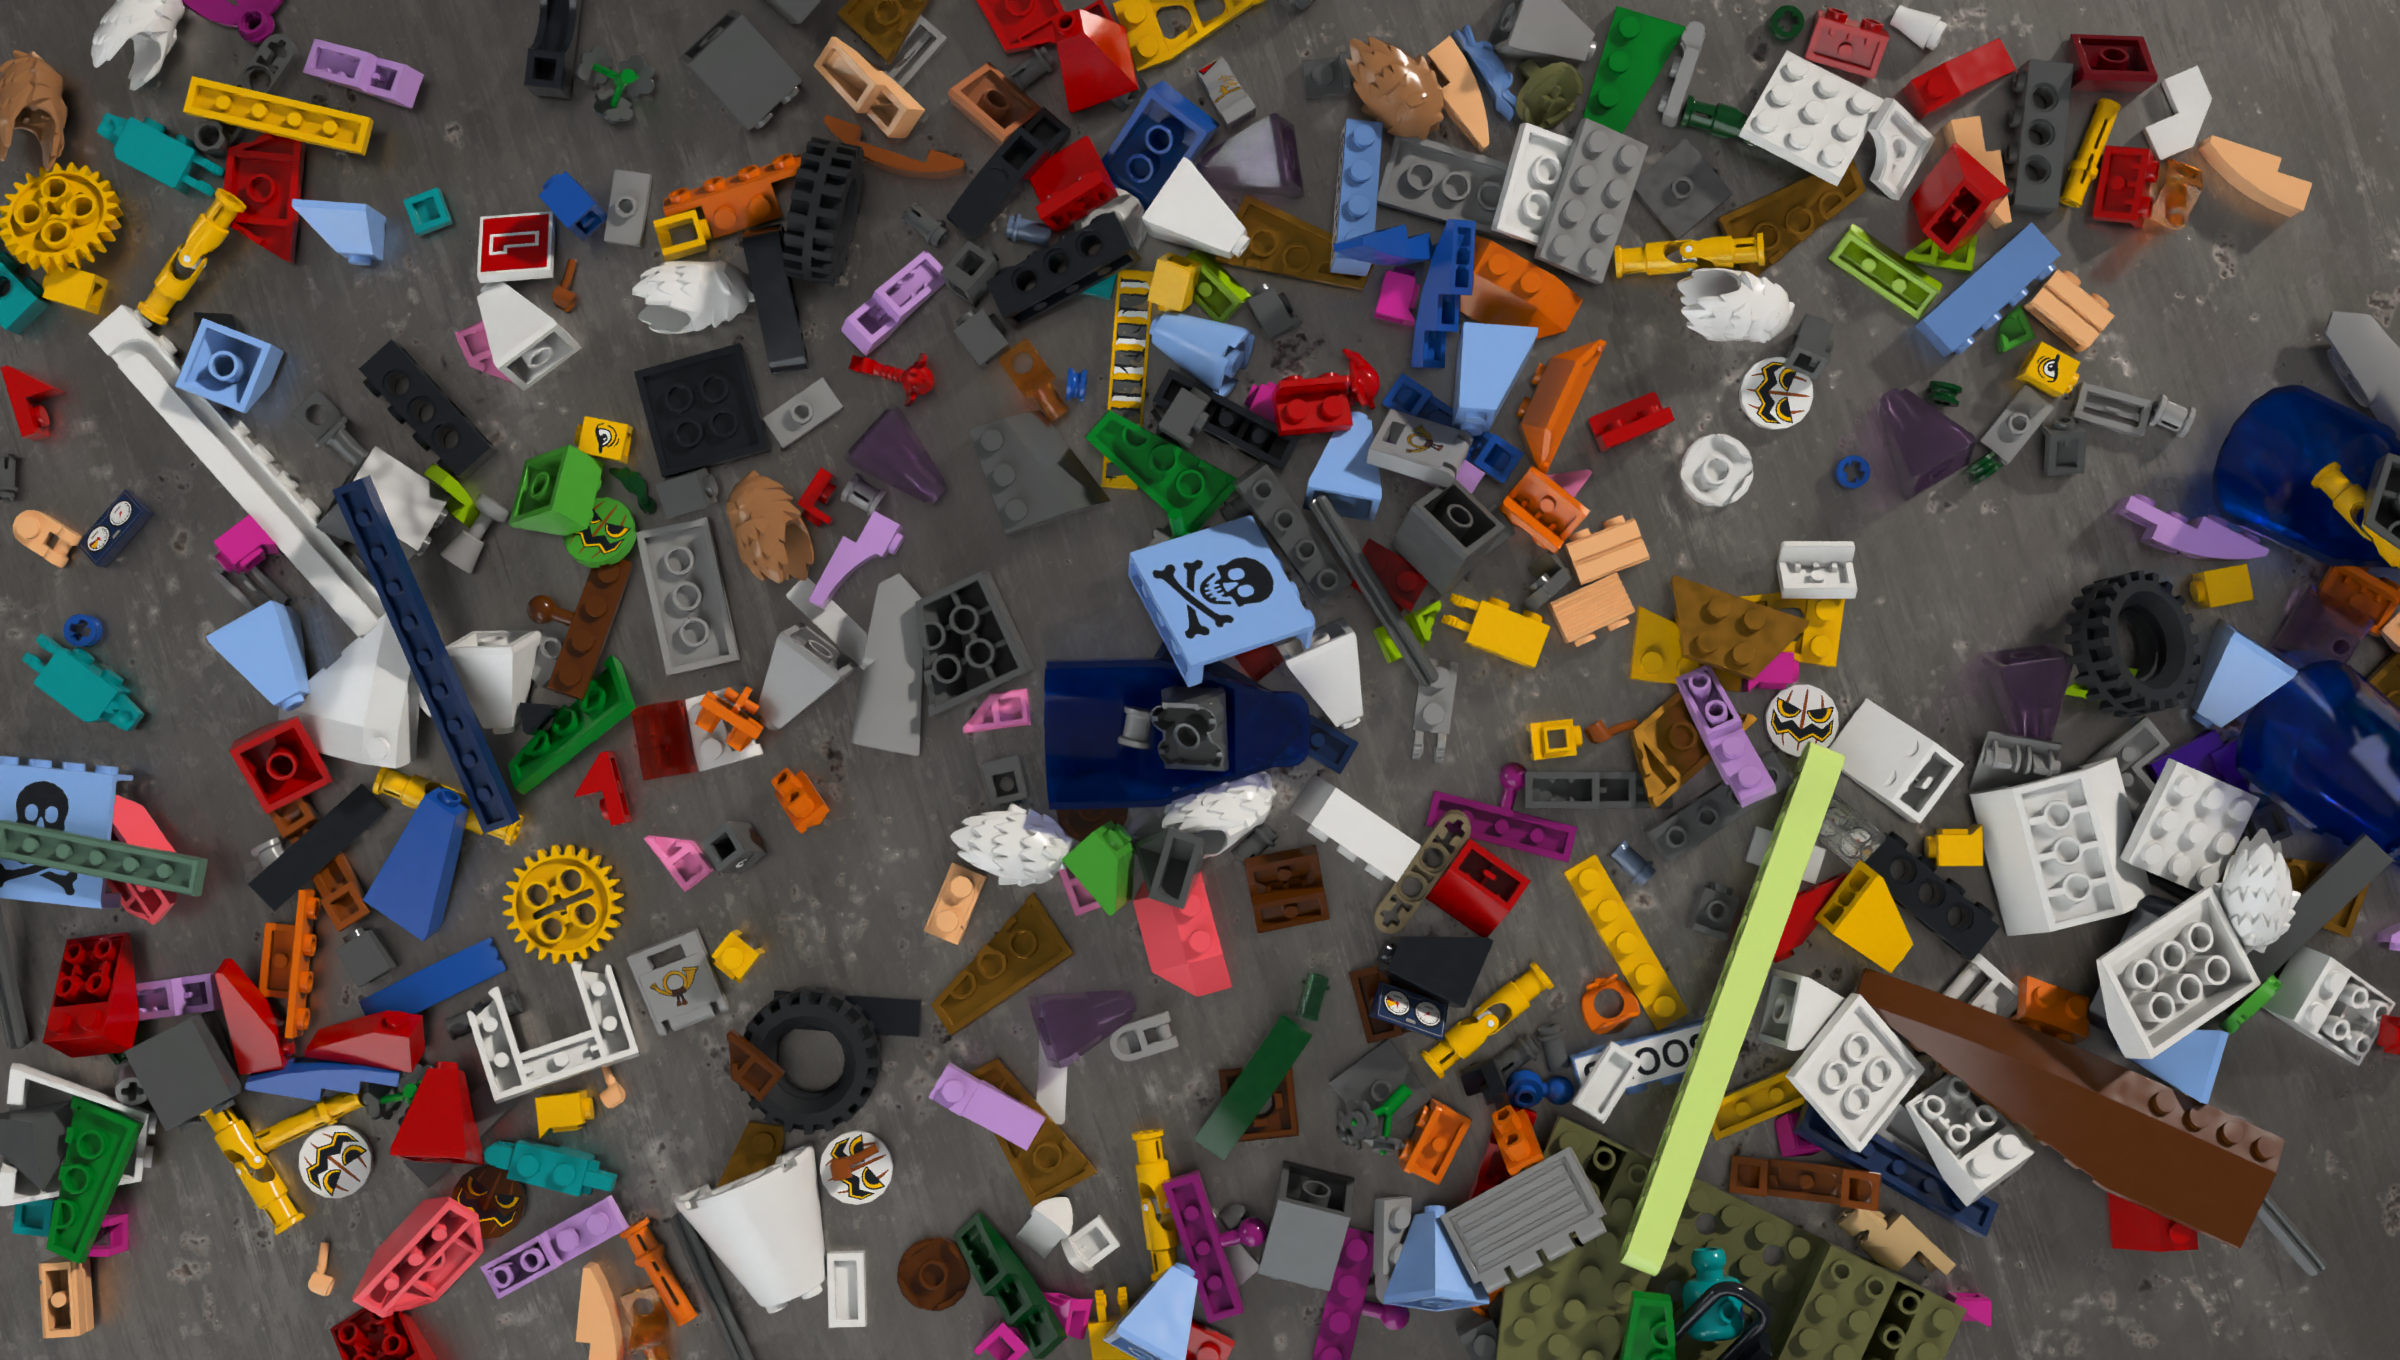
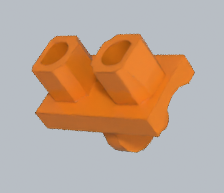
[695,686,764,752]
[771,768,830,834]
[1491,1105,1545,1177]

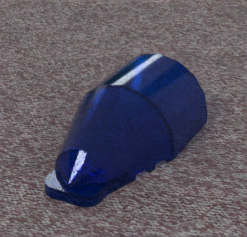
[2212,384,2400,569]
[1044,657,1309,810]
[2235,659,2400,867]

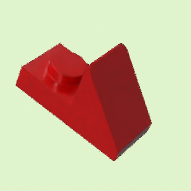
[0,365,65,441]
[574,751,632,826]

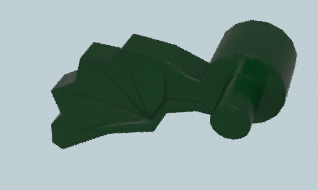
[609,467,657,514]

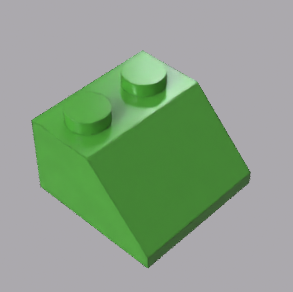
[508,444,604,536]
[1061,820,1135,916]

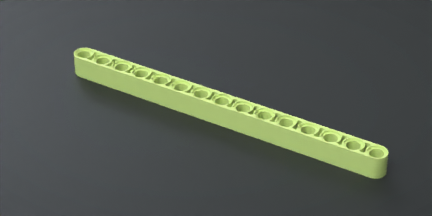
[1619,741,1845,1277]

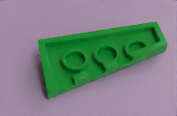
[1582,6,1685,134]
[1084,409,1237,533]
[508,654,636,795]
[46,1095,144,1264]
[1620,1290,1676,1360]

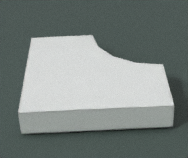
[1867,97,1936,201]

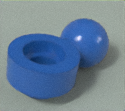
[1505,1070,1574,1108]

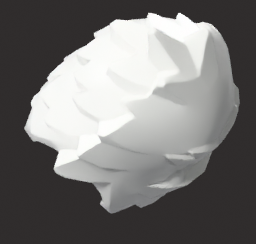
[91,0,185,91]
[632,260,755,334]
[1677,268,1795,343]
[1162,769,1277,859]
[950,803,1073,887]
[2213,828,2301,955]

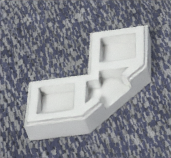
[2142,65,2212,162]

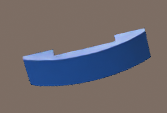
[1382,373,1524,484]
[359,937,508,1016]

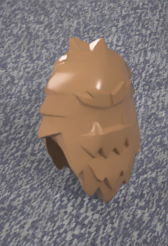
[1346,36,1444,140]
[0,50,68,171]
[726,470,814,584]

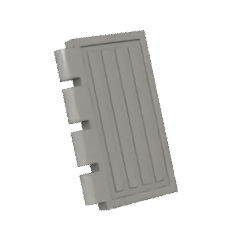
[1440,1147,1607,1294]

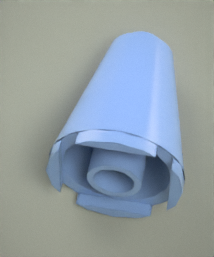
[1149,311,1255,397]

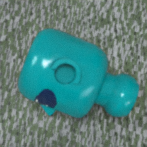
[1682,1247,1744,1342]

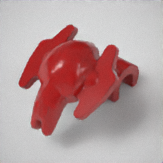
[1315,349,1380,434]
[848,353,934,407]

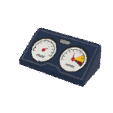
[78,489,154,568]
[1368,981,1448,1040]

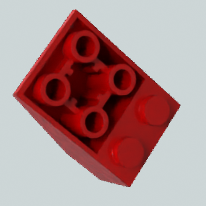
[42,932,139,1058]
[330,1308,438,1360]

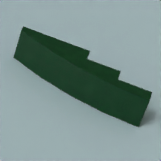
[1193,1014,1312,1161]
[953,1213,1068,1359]

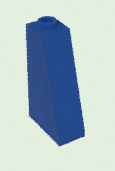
[363,786,470,942]

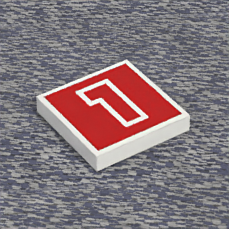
[477,211,556,283]

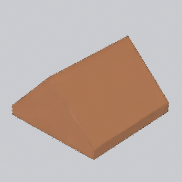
[948,62,1042,147]

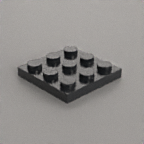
[634,343,770,479]

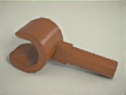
[552,259,578,313]
[1584,719,1638,744]
[830,1144,879,1181]

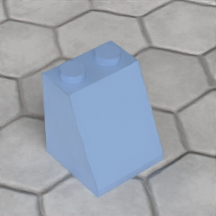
[1452,322,1538,436]

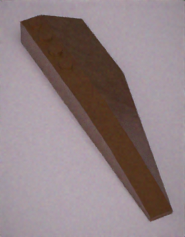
[1855,968,2285,1249]

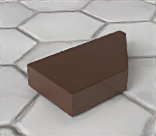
[727,1028,785,1102]

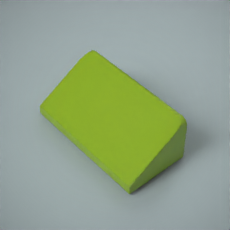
[1185,249,1251,323]

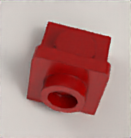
[797,467,837,527]

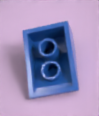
[1102,80,1220,211]

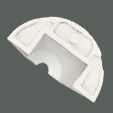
[0,1063,157,1206]
[674,1142,827,1314]

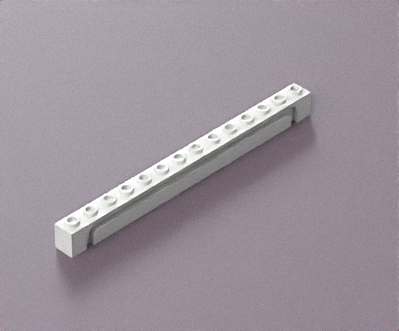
[89,304,432,717]

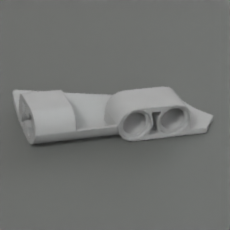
[2324,311,2400,455]
[849,573,924,756]

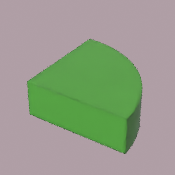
[1996,305,2036,354]

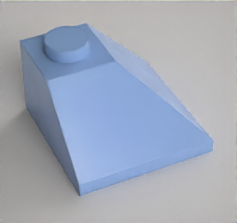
[292,199,386,266]
[175,318,284,414]

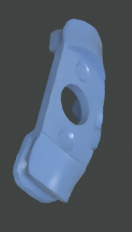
[1451,24,1517,122]

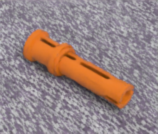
[618,1217,698,1327]

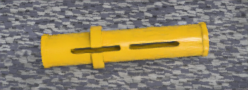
[2059,98,2121,208]
[255,1089,365,1153]

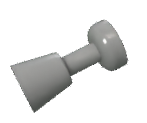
[440,493,511,574]

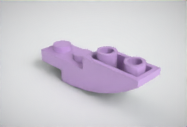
[2114,494,2270,562]
[1675,665,1776,808]
[480,1195,629,1299]

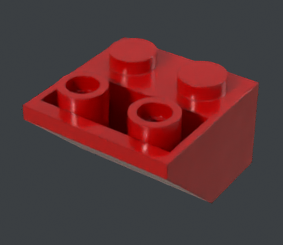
[1911,142,2011,255]
[1426,838,1531,937]

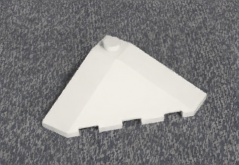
[278,613,420,769]

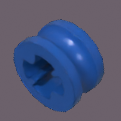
[1066,368,1087,402]
[1835,455,1871,489]
[63,614,103,647]

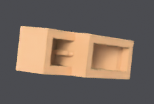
[1425,36,1490,155]
[813,37,925,138]
[1942,116,2012,229]
[2198,135,2312,217]
[575,1262,624,1360]

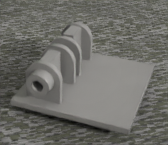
[1969,731,2062,792]

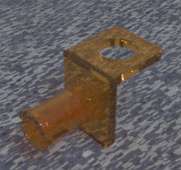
[2149,158,2203,230]
[998,339,1069,421]
[620,1285,671,1360]

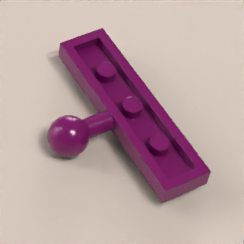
[1425,762,1577,863]
[1162,1170,1268,1323]
[1312,1226,1410,1360]

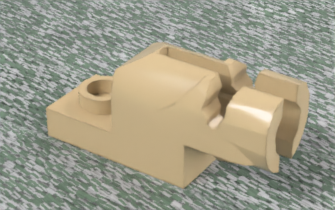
[1835,1207,1956,1276]

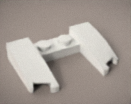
[467,961,640,1104]

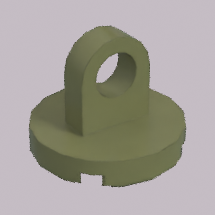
[1516,58,1584,129]

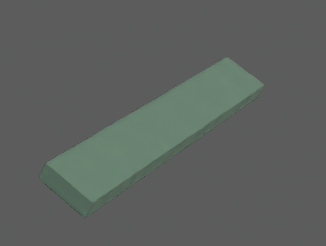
[0,820,208,896]

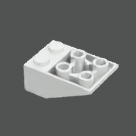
[1828,698,1964,824]
[2262,946,2396,1066]
[1905,1074,2035,1207]

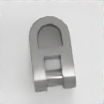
[1109,1010,1179,1062]

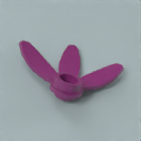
[182,0,283,43]

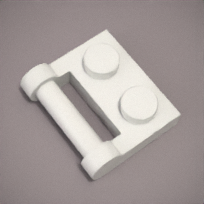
[680,683,763,772]
[1942,953,2018,1018]

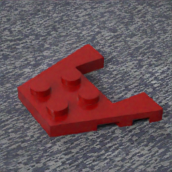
[976,0,1115,54]

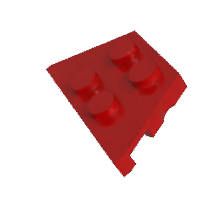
[224,133,306,263]

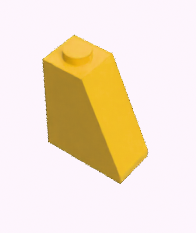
[1815,860,1914,973]

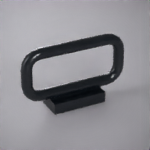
[1674,1281,1772,1360]

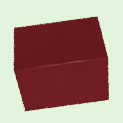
[2069,34,2158,94]

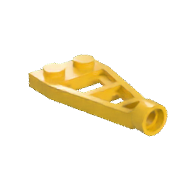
[1112,0,1267,74]
[1741,592,1845,667]

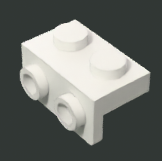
[1776,541,1858,599]

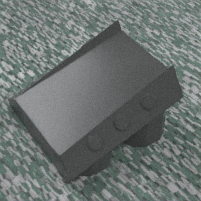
[1150,684,1229,771]

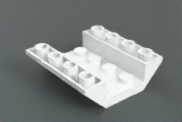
[1969,757,2152,936]

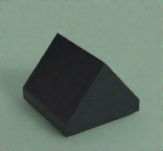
[520,702,560,735]

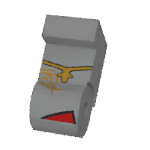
[1195,55,1256,132]

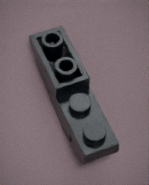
[946,106,1071,241]

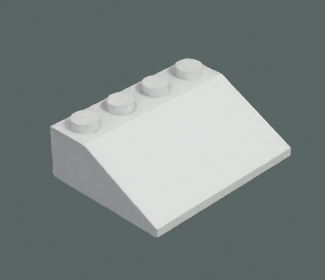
[2096,886,2262,1059]

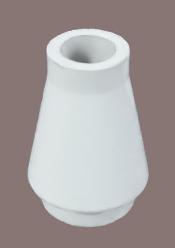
[1890,5,1948,51]

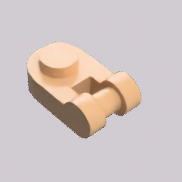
[13,510,82,568]

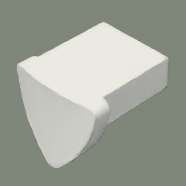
[1015,1197,1073,1259]
[1061,1214,1121,1274]

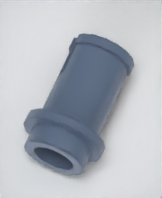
[1005,213,1052,248]
[1608,840,1656,886]

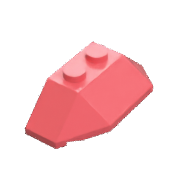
[107,794,178,925]
[1133,871,1232,997]
[352,1196,484,1318]

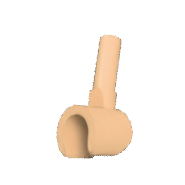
[599,1066,626,1109]
[308,1242,335,1296]

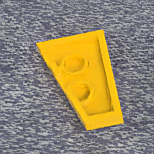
[1629,606,1742,692]

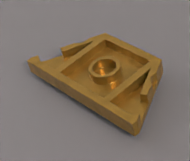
[1670,575,1809,681]
[1629,690,1757,810]

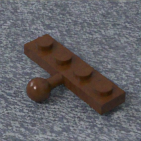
[527,559,634,701]

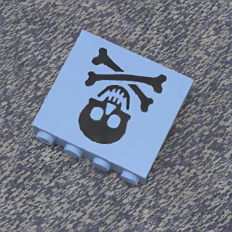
[1128,515,1316,687]
[0,756,133,909]

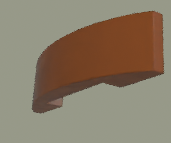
[823,115,968,179]
[268,796,371,932]
[1729,1155,1882,1211]

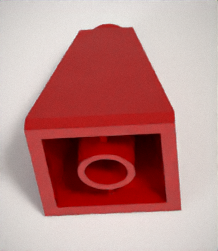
[1052,8,1139,113]
[390,1061,484,1165]

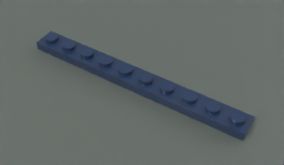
[332,475,520,834]

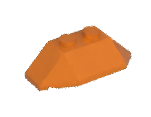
[1459,235,1583,340]
[1515,339,1607,475]

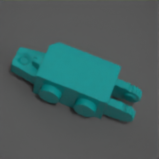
[96,113,225,197]
[21,633,144,731]
[483,1137,618,1197]

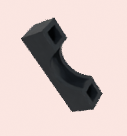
[524,0,581,99]

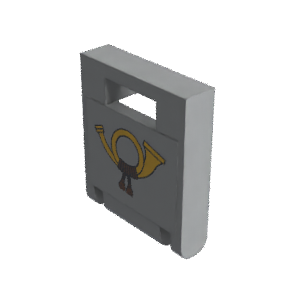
[1366,409,1473,487]
[626,928,730,1037]

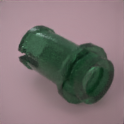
[1295,972,1330,1021]

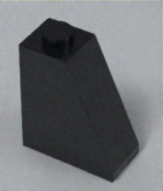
[1377,936,1494,1008]

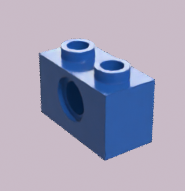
[538,171,607,241]

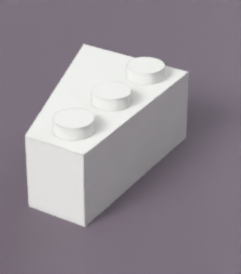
[1290,774,1421,882]

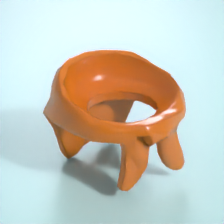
[1581,974,1640,1035]

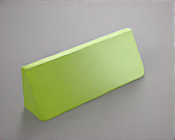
[1828,224,1942,320]

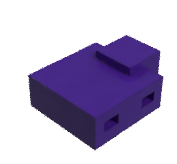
[2143,729,2261,793]

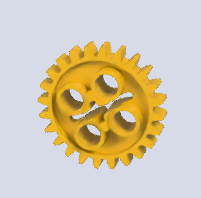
[0,162,123,273]
[502,844,625,964]

